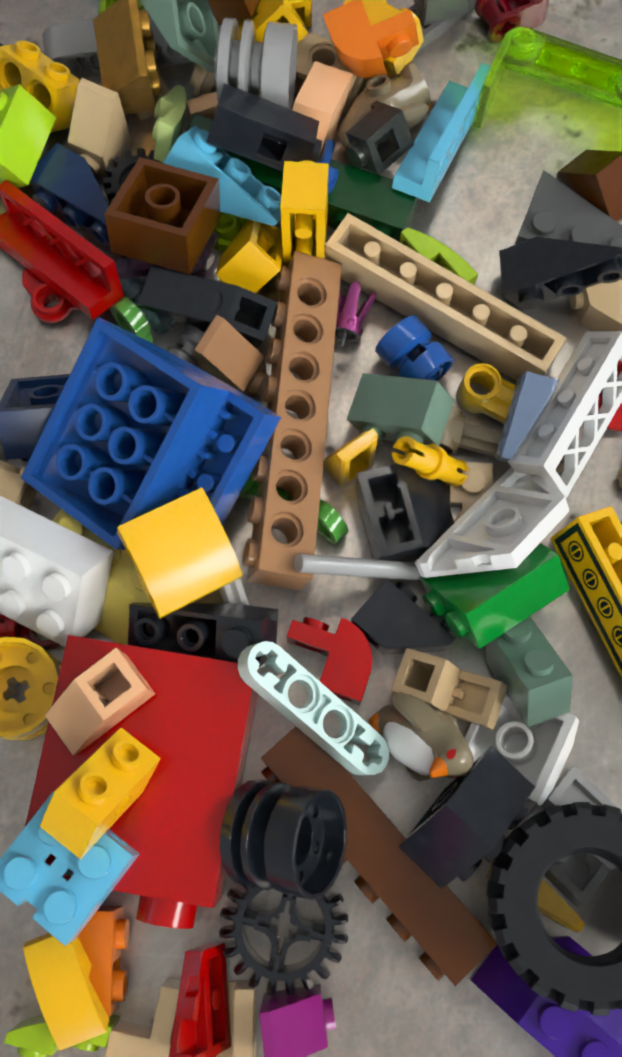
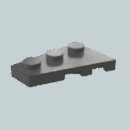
[515,170,622,247]

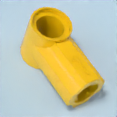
[456,363,516,424]

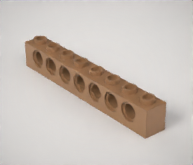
[242,251,342,591]

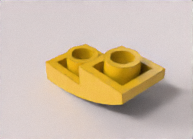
[23,933,109,1051]

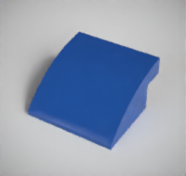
[21,317,281,550]

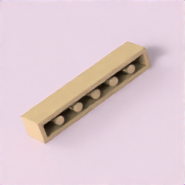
[325,213,567,381]

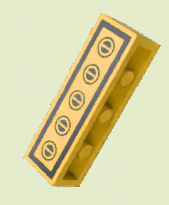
[550,506,622,677]

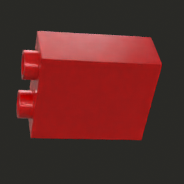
[25,635,260,929]

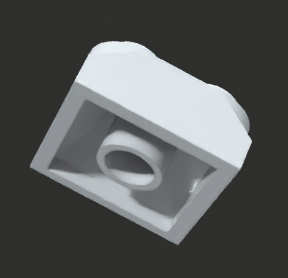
[465,694,579,806]

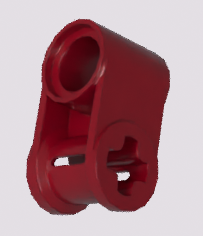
[474,0,550,43]

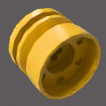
[0,637,61,741]

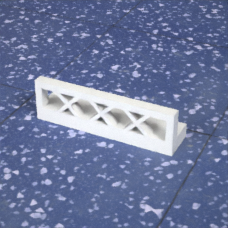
[508,331,622,498]

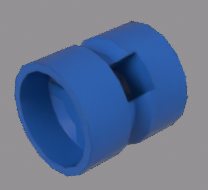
[375,315,455,381]

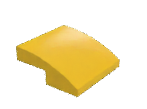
[117,487,243,619]

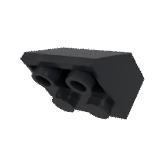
[355,463,454,562]

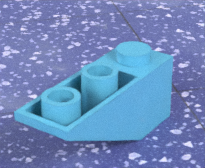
[163,126,281,226]

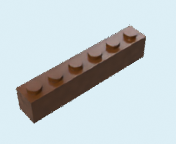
[261,726,498,986]

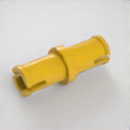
[392,436,469,487]

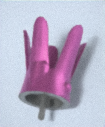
[335,281,377,346]

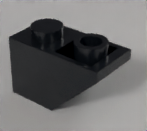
[350,579,456,655]

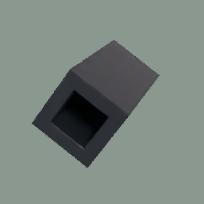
[206,83,322,172]

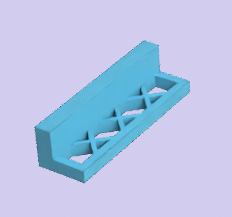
[392,63,493,203]

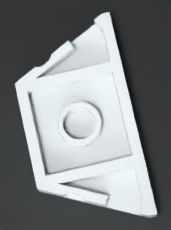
[415,467,569,578]

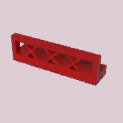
[0,180,124,320]

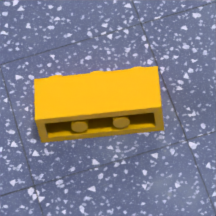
[280,160,329,266]

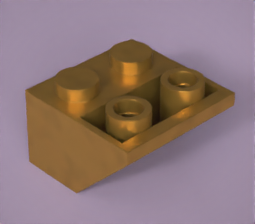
[93,0,162,115]

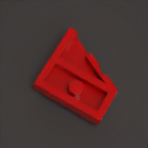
[169,943,231,1057]

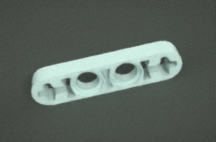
[237,641,389,775]

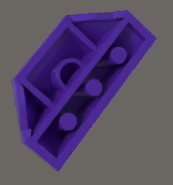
[469,935,622,1057]

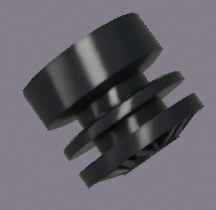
[219,779,347,900]

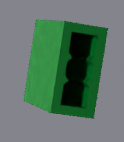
[420,543,570,649]

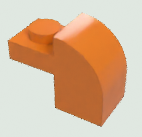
[323,0,419,79]

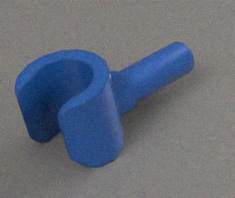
[316,139,339,194]

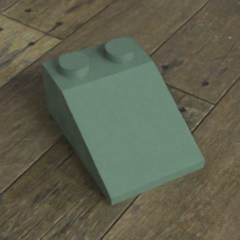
[140,0,219,74]

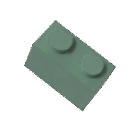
[346,373,454,446]
[486,616,573,727]

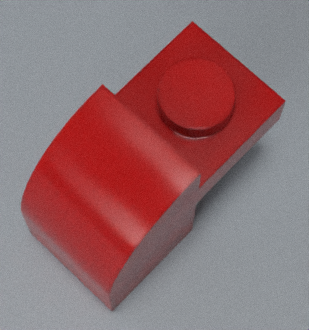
[286,617,372,705]

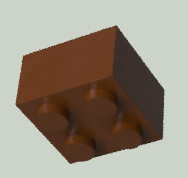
[105,157,221,275]

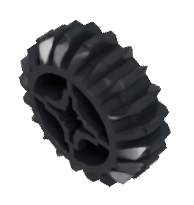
[219,885,349,996]

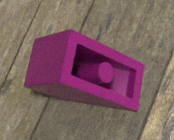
[259,984,336,1057]

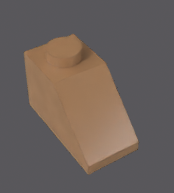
[194,315,268,398]

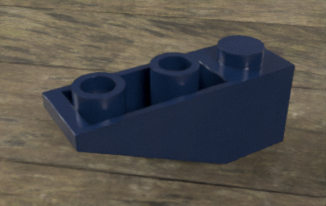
[29,143,110,246]

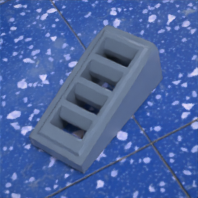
[495,371,559,463]

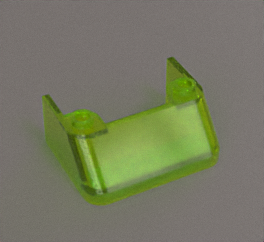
[473,27,622,152]

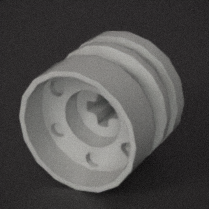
[214,18,298,110]

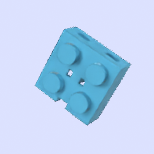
[0,791,140,946]

